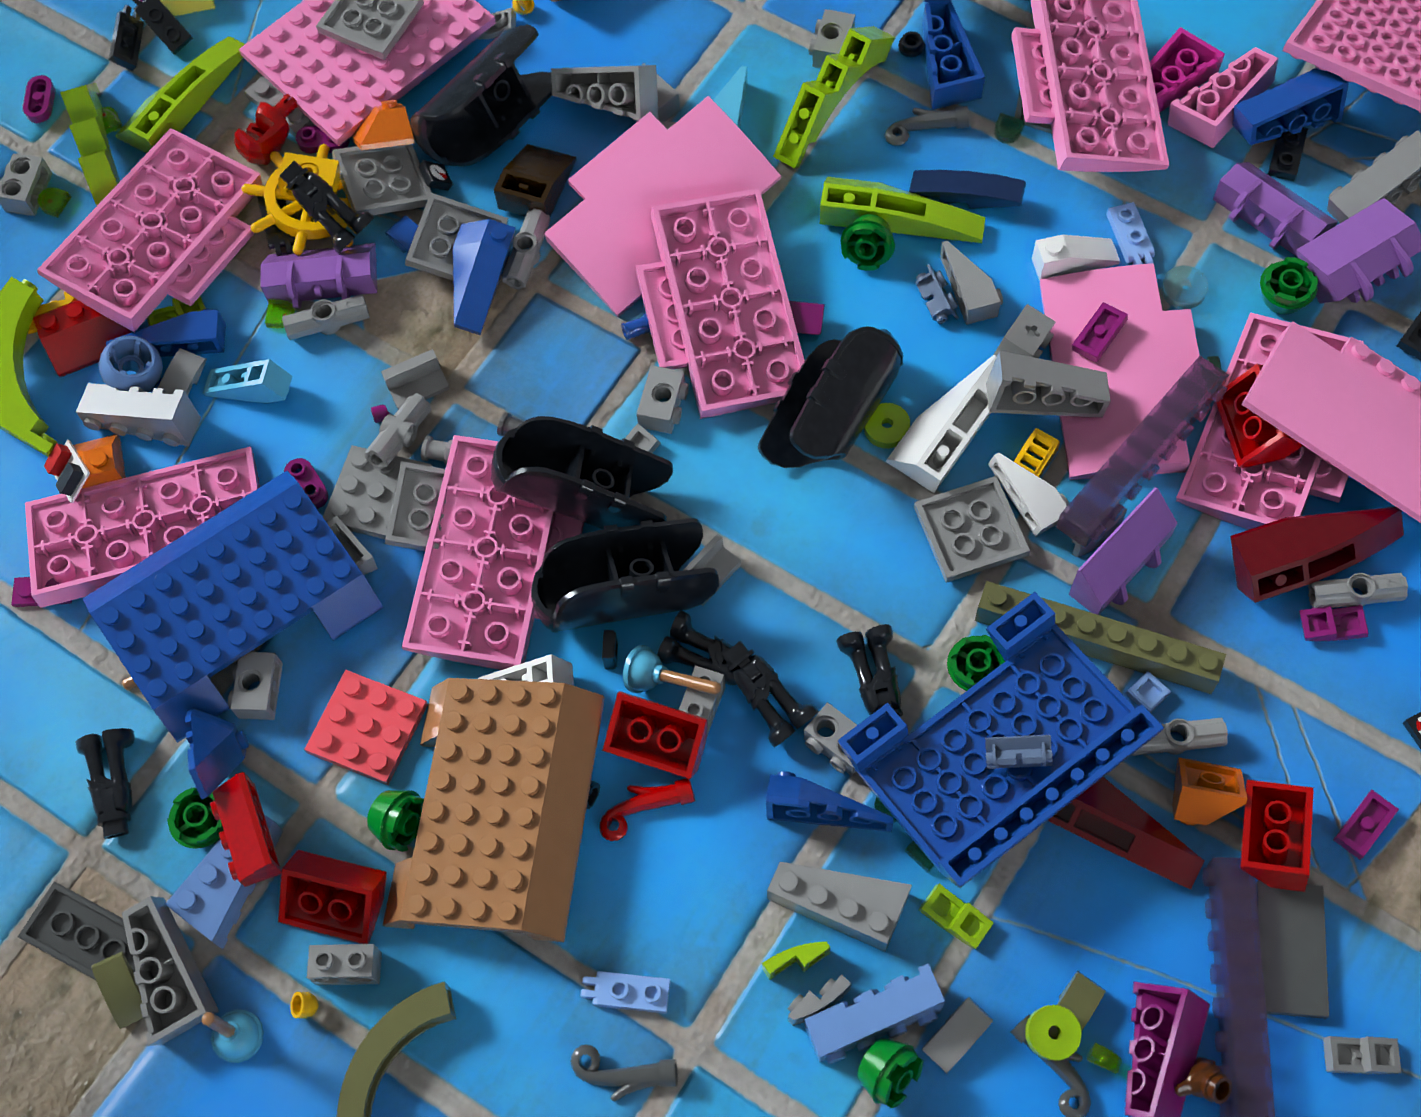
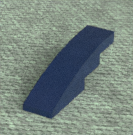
[909,170,1026,209]

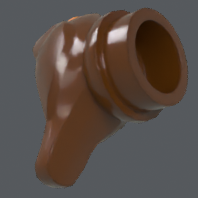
[1174,1057,1232,1104]

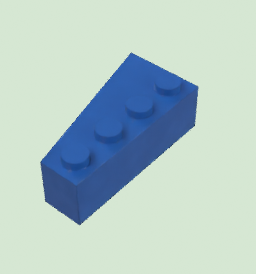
[922,1,985,110]
[1232,68,1349,145]

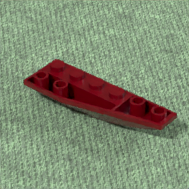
[1230,507,1404,603]
[1047,777,1205,890]

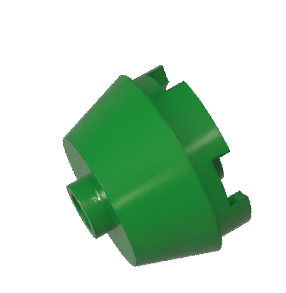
[840,214,895,271]
[1260,257,1318,314]
[947,635,1005,691]
[167,788,224,849]
[367,790,424,852]
[858,1038,923,1108]

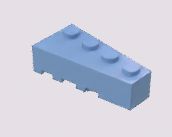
[165,814,283,950]
[804,963,945,1064]

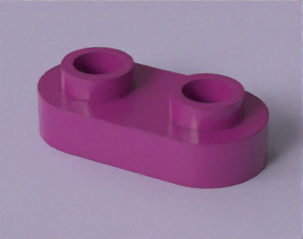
[23,75,56,123]
[296,126,350,153]
[284,458,328,509]

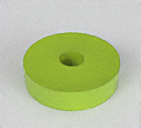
[864,403,910,449]
[1025,1005,1081,1061]

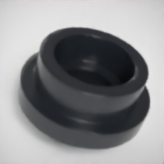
[898,31,924,57]

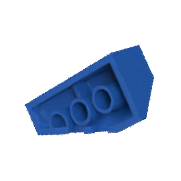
[453,219,516,335]
[185,708,249,800]
[766,772,894,832]

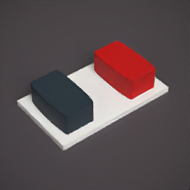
[44,440,90,503]

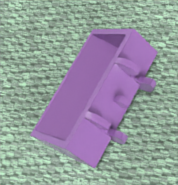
[1213,162,1338,257]
[1296,197,1421,303]
[261,243,377,309]
[1069,487,1178,615]

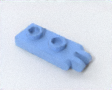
[1106,202,1155,265]
[580,971,671,1014]

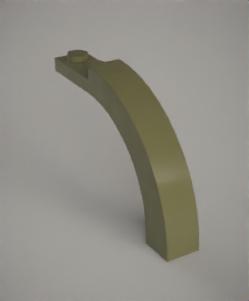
[337,981,456,1117]

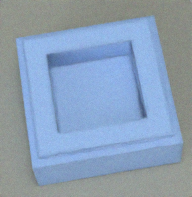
[1126,671,1171,713]

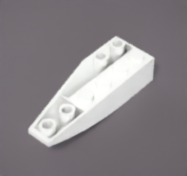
[886,355,997,493]

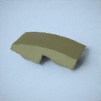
[91,952,143,1029]
[1048,971,1106,1039]

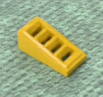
[1014,428,1060,478]

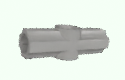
[502,208,551,290]
[282,294,370,340]
[364,393,431,469]
[1308,573,1408,608]
[1132,718,1228,756]

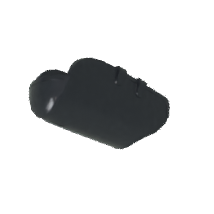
[410,24,552,167]
[758,326,903,468]
[491,416,673,529]
[531,518,719,632]

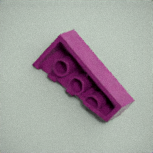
[1125,982,1210,1117]

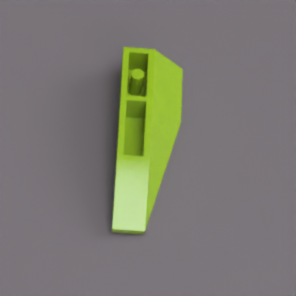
[116,36,245,153]
[820,177,986,243]

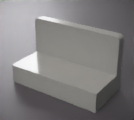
[381,349,450,410]
[684,534,741,606]

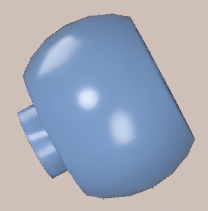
[99,336,163,392]

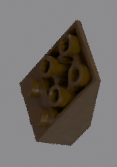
[494,144,577,217]

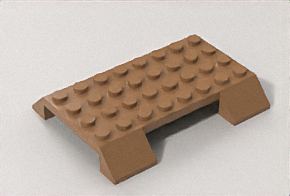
[383,678,605,942]

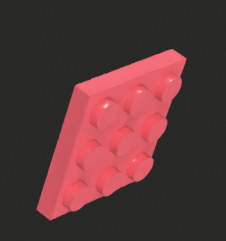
[304,669,428,785]

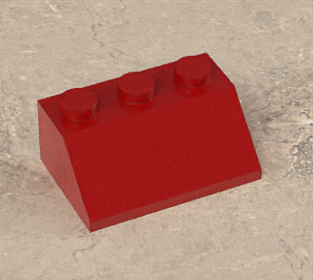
[33,300,133,377]
[1213,363,1303,468]
[602,691,708,779]
[210,772,282,887]
[1240,780,1314,892]
[278,850,387,944]

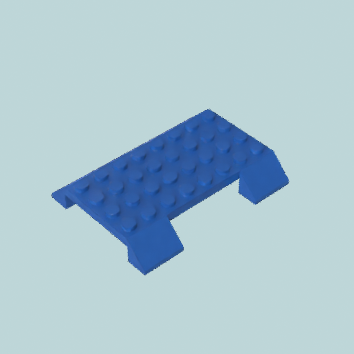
[82,471,384,742]
[837,592,1164,888]

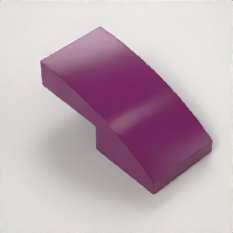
[1299,605,1368,641]

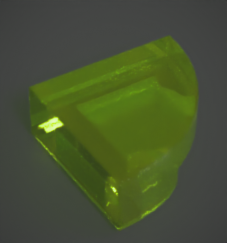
[1086,1043,1122,1073]

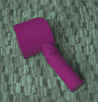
[371,405,389,423]

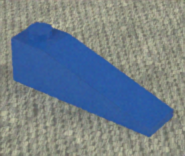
[106,309,226,357]

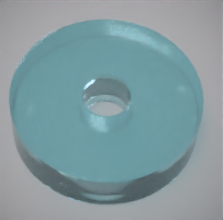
[1161,265,1209,309]

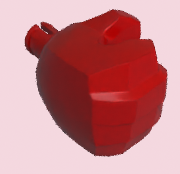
[234,94,298,165]

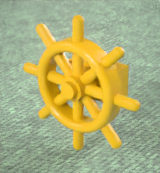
[242,144,353,255]

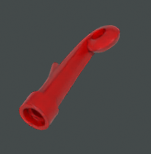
[599,778,695,841]

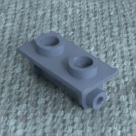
[916,264,959,324]
[985,735,1053,769]

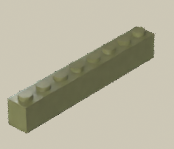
[975,581,1226,694]

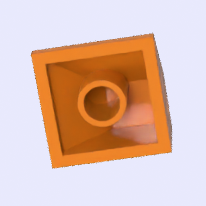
[352,100,415,151]
[73,434,126,489]
[1172,757,1247,826]

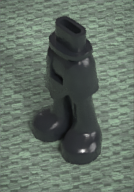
[279,160,374,254]
[657,610,737,685]
[836,624,903,717]
[722,641,819,748]
[75,728,135,839]

